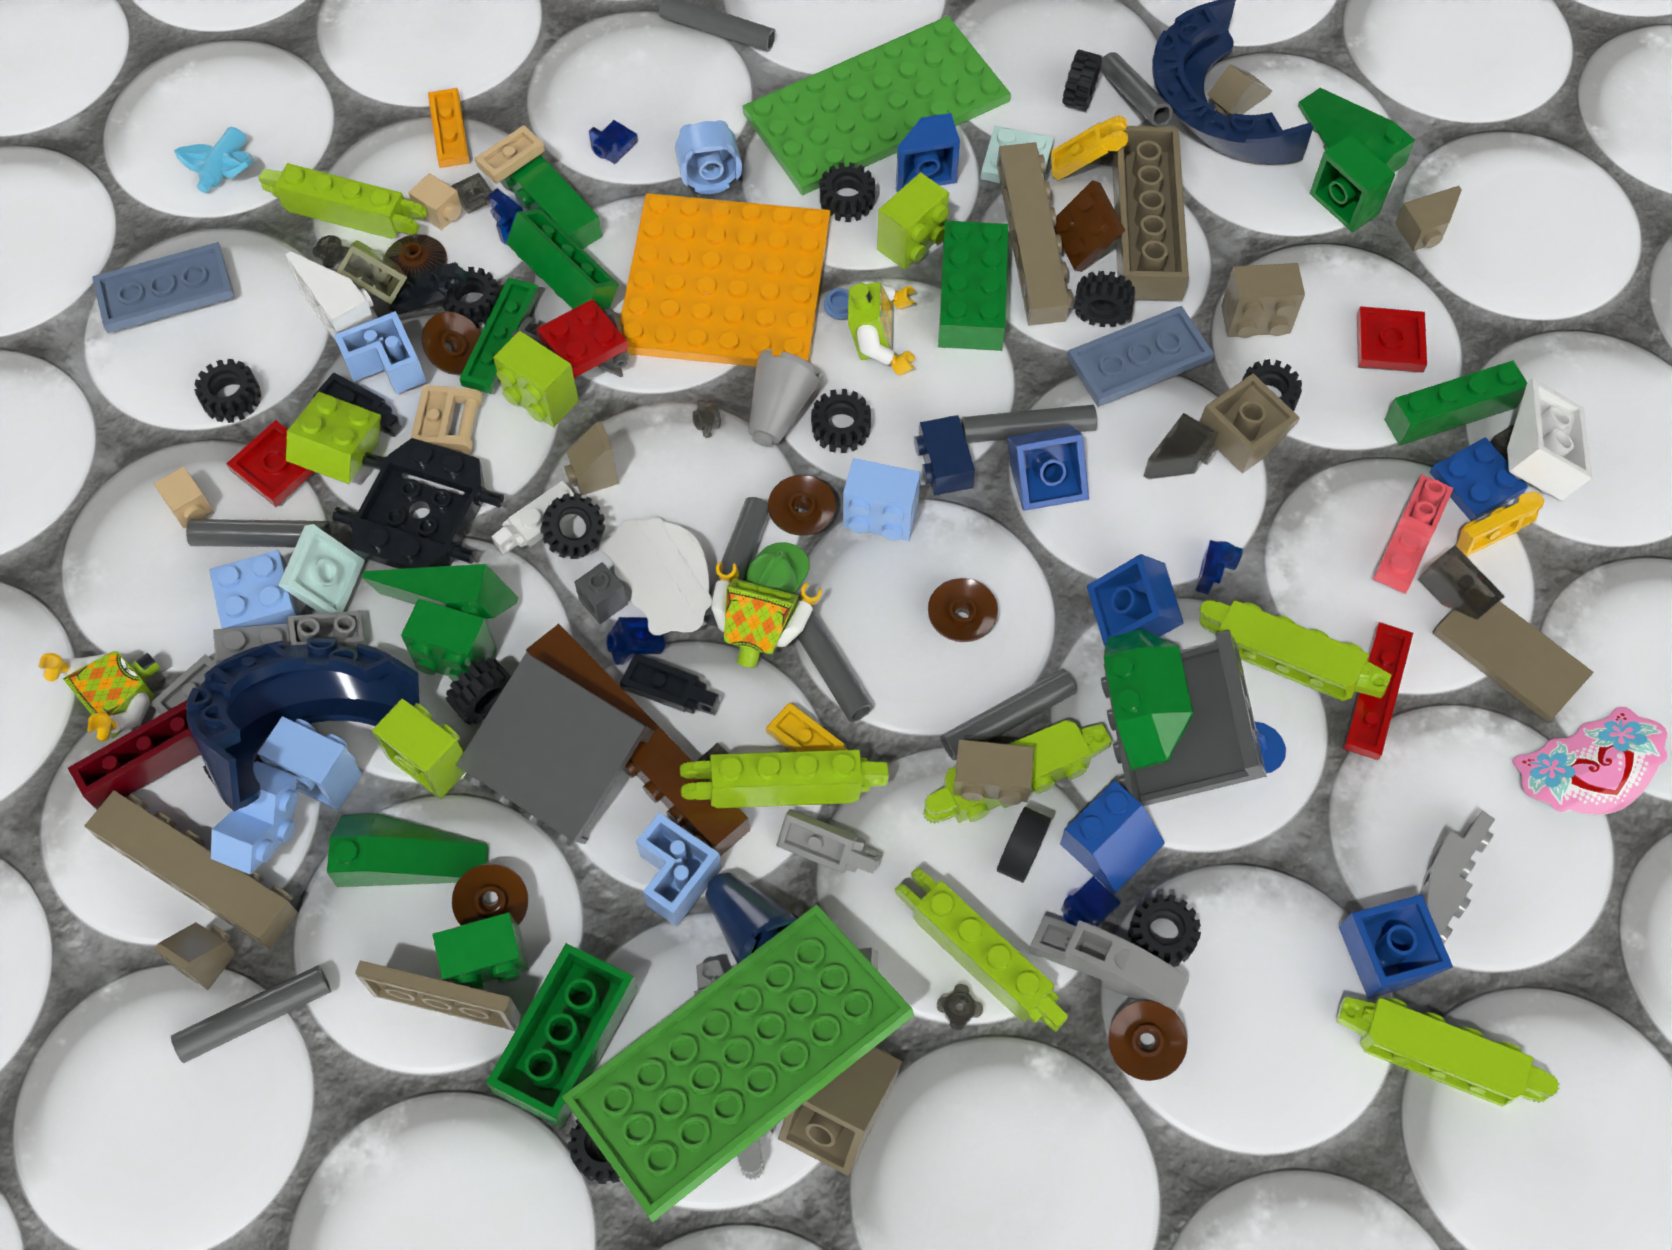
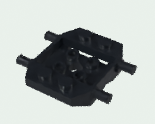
[332,438,504,569]

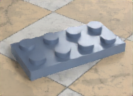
[92,242,235,333]
[1067,305,1214,407]

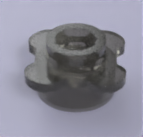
[312,235,349,268]
[692,399,721,438]
[937,984,983,1030]

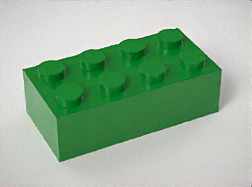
[938,220,1008,351]
[486,943,638,1128]

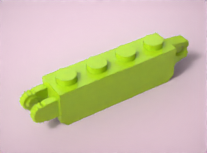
[258,163,427,239]
[1199,599,1391,701]
[923,720,1112,824]
[680,750,889,808]
[894,867,1068,1032]
[1336,997,1560,1107]

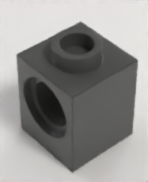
[574,562,628,624]

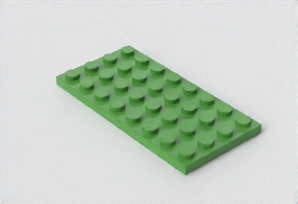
[743,16,1011,196]
[562,904,914,1223]

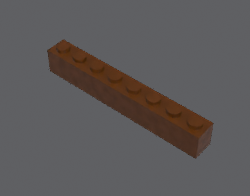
[526,624,750,857]

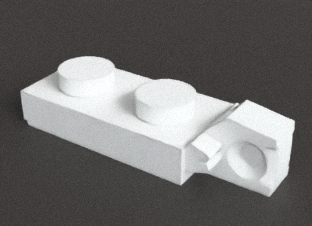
[492,480,576,555]

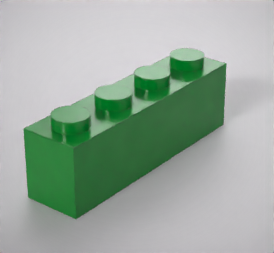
[500,154,602,249]
[506,209,619,310]
[1384,360,1527,446]

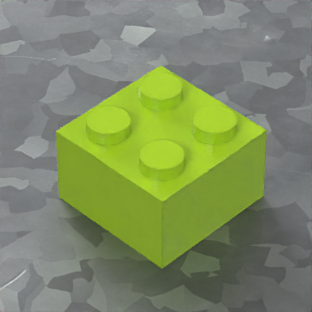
[877,172,949,270]
[493,331,579,428]
[286,392,381,484]
[372,698,466,800]

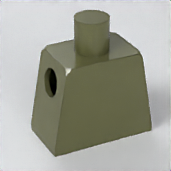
[336,240,407,304]

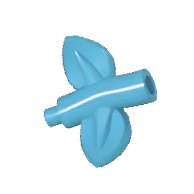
[174,127,254,193]

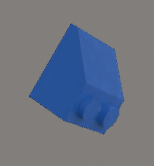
[896,113,960,192]
[1007,426,1089,511]
[1087,554,1184,646]
[1060,780,1165,895]
[1339,894,1453,999]

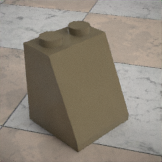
[778,1047,902,1176]

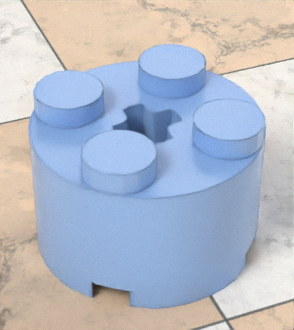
[675,120,742,194]

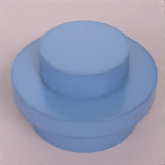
[824,288,849,319]

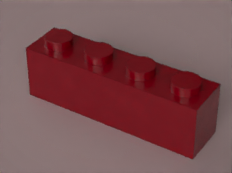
[68,700,200,810]

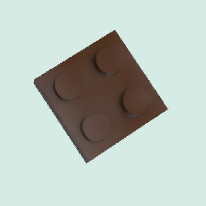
[1054,180,1126,272]

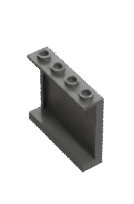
[1101,630,1267,806]
[456,653,655,846]

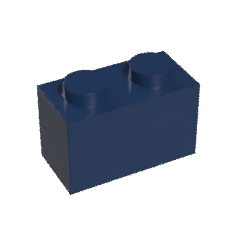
[914,415,975,496]

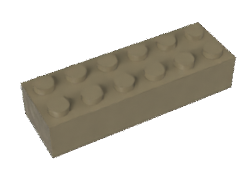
[1112,126,1189,301]

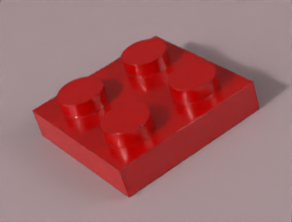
[537,299,628,378]
[1357,306,1427,372]
[226,420,314,507]

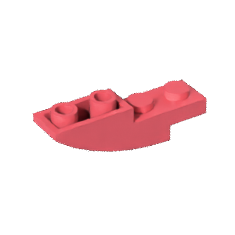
[1373,474,1453,594]

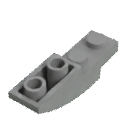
[213,610,365,664]
[1419,811,1495,944]
[1030,915,1189,1013]

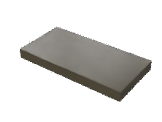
[1433,584,1594,723]
[355,960,522,1031]

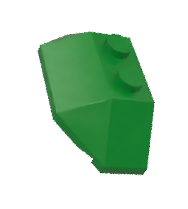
[1103,629,1194,771]

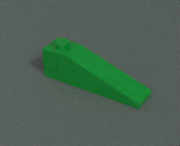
[1298,88,1415,172]
[362,564,518,619]
[327,814,488,887]

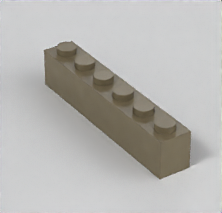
[996,142,1073,326]
[84,791,298,950]

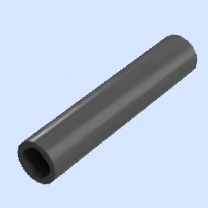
[659,0,776,52]
[1100,52,1173,127]
[961,404,1097,443]
[703,497,769,627]
[186,519,331,548]
[795,594,873,722]
[940,669,1077,761]
[171,965,331,1063]

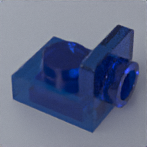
[589,120,638,164]
[488,188,524,245]
[1195,540,1243,595]
[606,617,666,665]
[1061,876,1121,927]

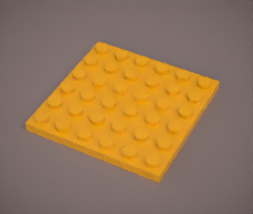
[620,193,830,367]

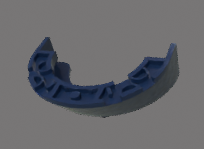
[1152,0,1314,164]
[186,638,420,812]

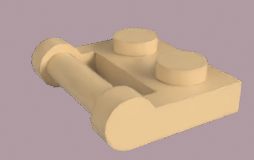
[410,385,483,455]

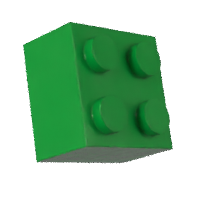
[1309,135,1396,233]
[401,598,497,681]
[432,913,529,990]

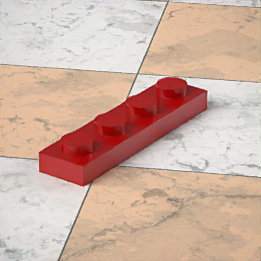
[1343,622,1413,760]

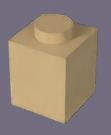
[408,173,463,230]
[153,466,213,529]

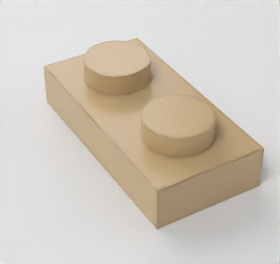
[475,125,545,184]

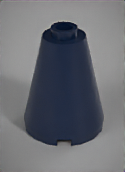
[705,873,798,964]

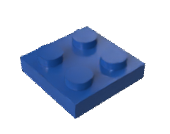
[1429,437,1529,521]

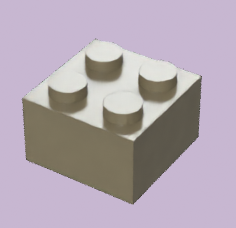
[1221,263,1305,338]

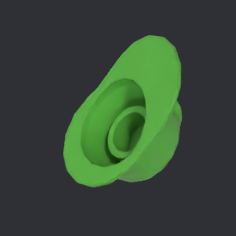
[744,542,810,594]

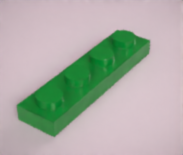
[459,277,540,394]

